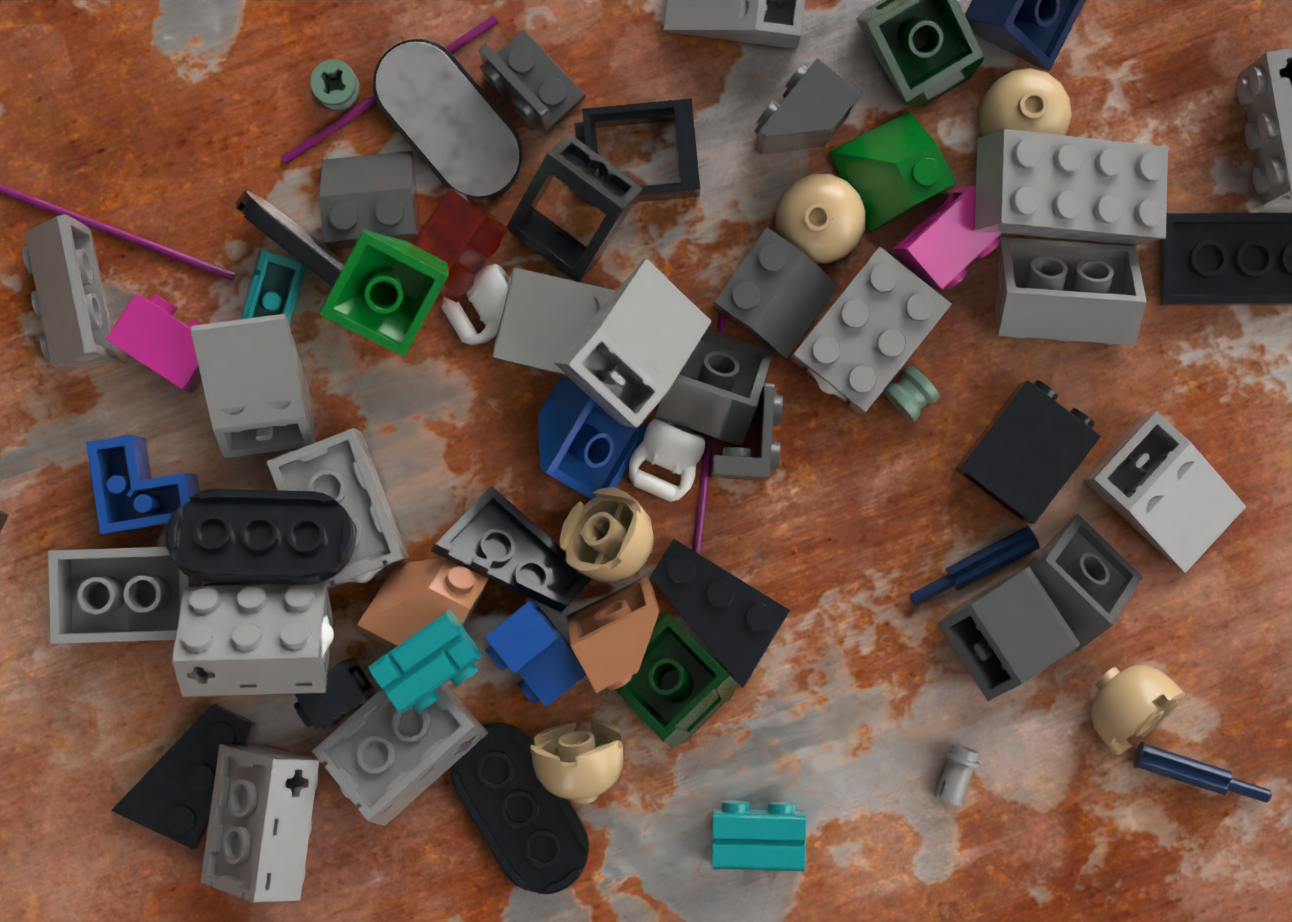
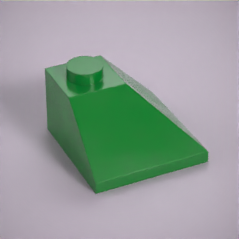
[828,111,957,233]
[319,230,448,357]

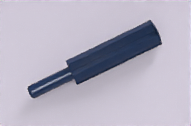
[909,525,1040,606]
[1133,742,1272,803]

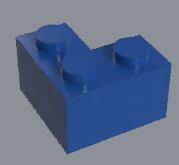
[86,435,200,535]
[484,600,586,707]

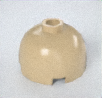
[978,68,1072,136]
[775,173,866,264]
[560,487,654,582]
[1091,665,1185,755]
[531,721,623,804]

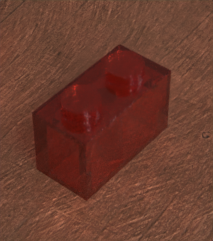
[411,187,509,303]

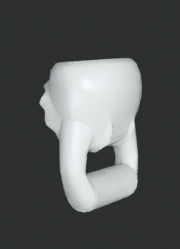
[441,264,511,345]
[629,418,705,502]

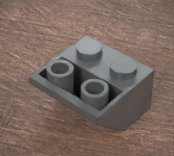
[754,58,861,154]
[937,566,1080,701]

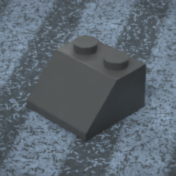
[319,151,421,250]
[713,227,838,359]
[655,329,774,446]
[1025,514,1143,652]

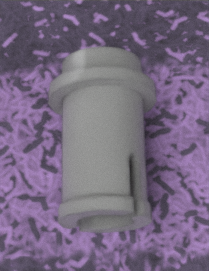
[934,744,980,806]

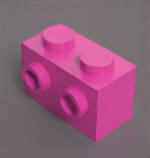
[893,186,1001,290]
[106,293,203,393]

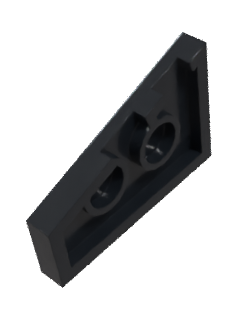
[431,486,592,613]
[649,538,790,688]
[111,704,256,850]

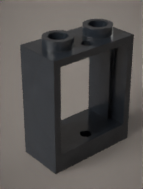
[575,98,700,207]
[505,133,643,282]

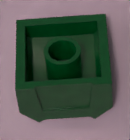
[856,0,985,106]
[615,611,738,748]

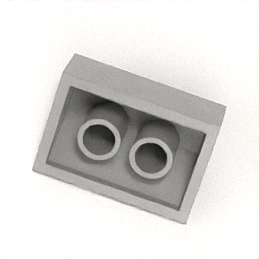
[22,214,118,371]
[995,237,1147,345]

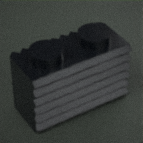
[294,657,376,730]

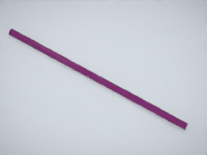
[281,15,498,164]
[0,184,236,281]
[692,313,726,552]

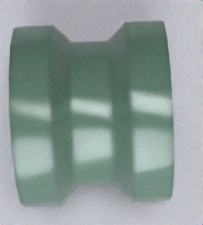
[310,59,360,111]
[883,365,941,422]

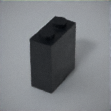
[954,380,1101,524]

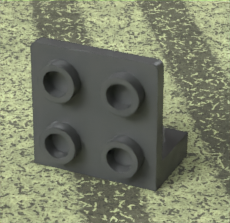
[478,29,586,135]
[710,383,783,481]

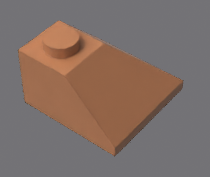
[355,558,488,650]
[566,576,659,693]

